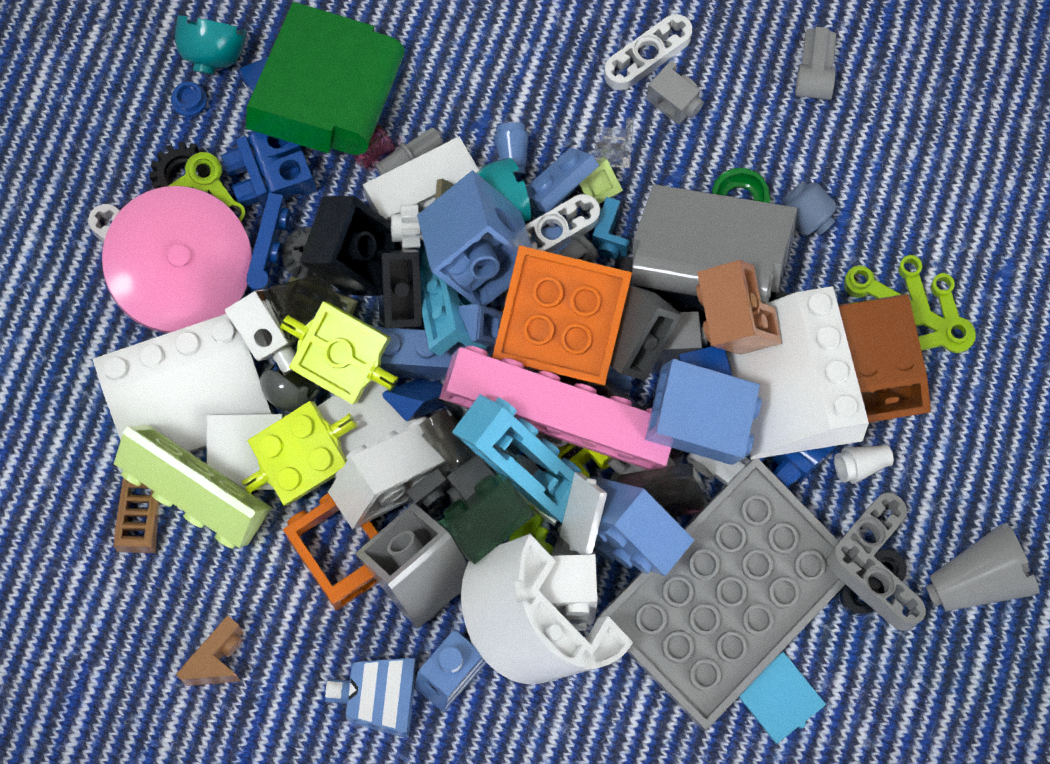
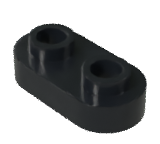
[840,549,907,616]

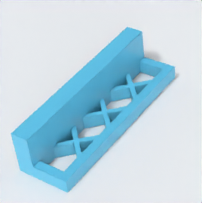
[417,241,488,356]

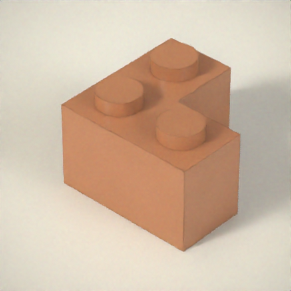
[696,260,782,355]

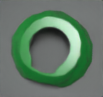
[712,168,770,203]

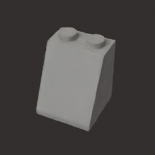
[355,503,468,629]

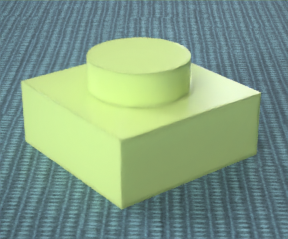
[578,157,623,204]

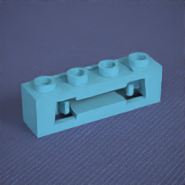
[452,394,581,523]

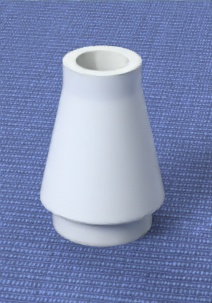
[834,444,894,484]

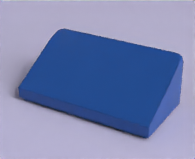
[382,378,444,422]

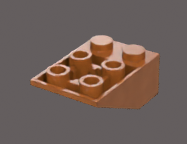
[838,294,931,423]

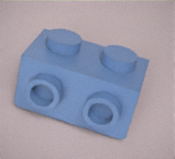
[526,147,599,219]

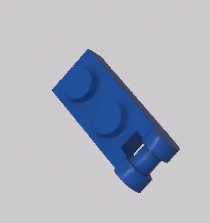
[246,193,291,293]

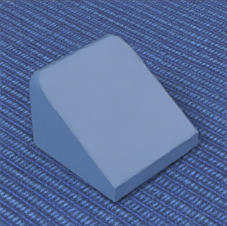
[459,304,503,348]

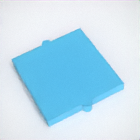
[738,652,826,745]

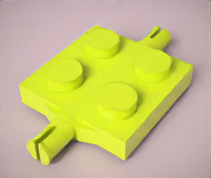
[280,301,399,405]
[242,401,358,506]

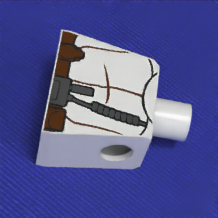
[225,288,299,376]

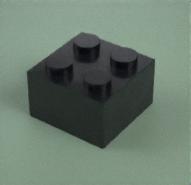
[299,196,397,296]

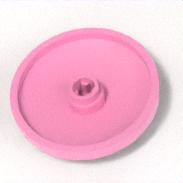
[102,186,252,333]

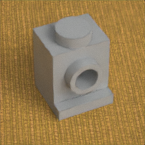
[646,60,704,125]

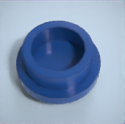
[171,82,207,117]

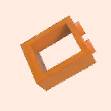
[283,493,378,611]

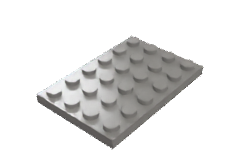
[595,459,852,731]

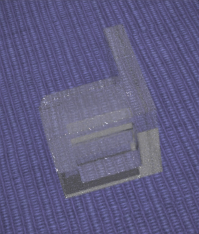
[594,118,634,168]

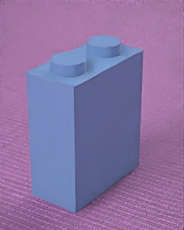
[645,359,762,465]

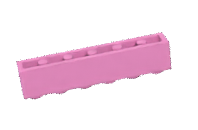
[439,346,671,472]

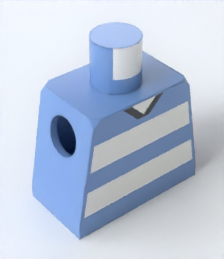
[415,629,487,713]
[325,658,417,738]

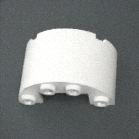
[461,534,633,684]

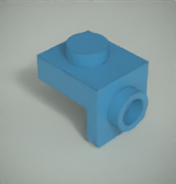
[592,197,630,259]

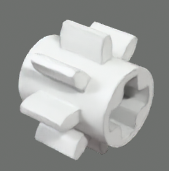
[391,204,423,250]

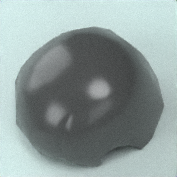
[260,364,320,412]

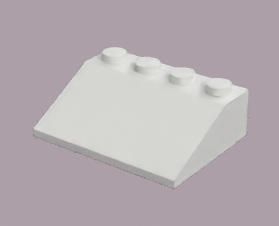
[725,286,869,460]
[93,314,272,453]

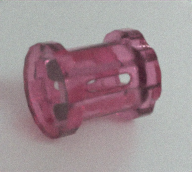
[352,124,395,171]

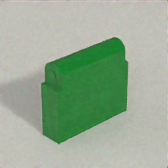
[246,2,405,155]

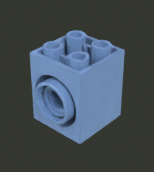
[417,170,532,306]

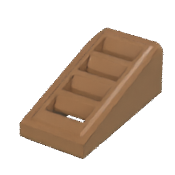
[113,478,160,553]

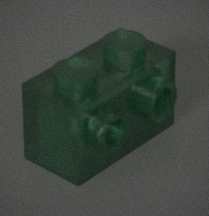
[438,474,536,564]

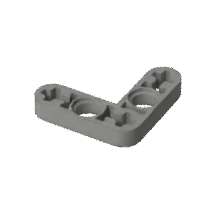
[827,493,926,631]

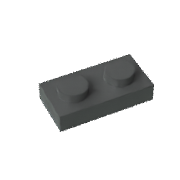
[406,468,449,518]

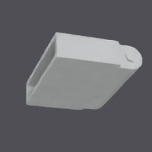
[632,184,797,305]

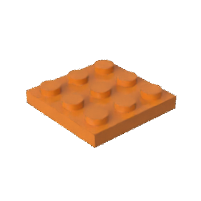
[492,245,632,386]

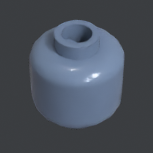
[782,181,836,236]

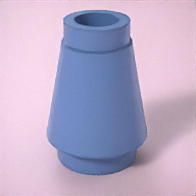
[493,122,529,178]

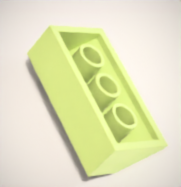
[114,425,272,549]

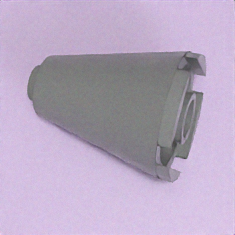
[925,522,1040,612]

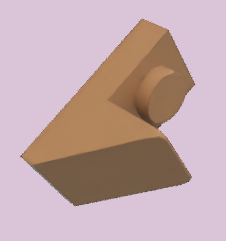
[176,615,244,686]

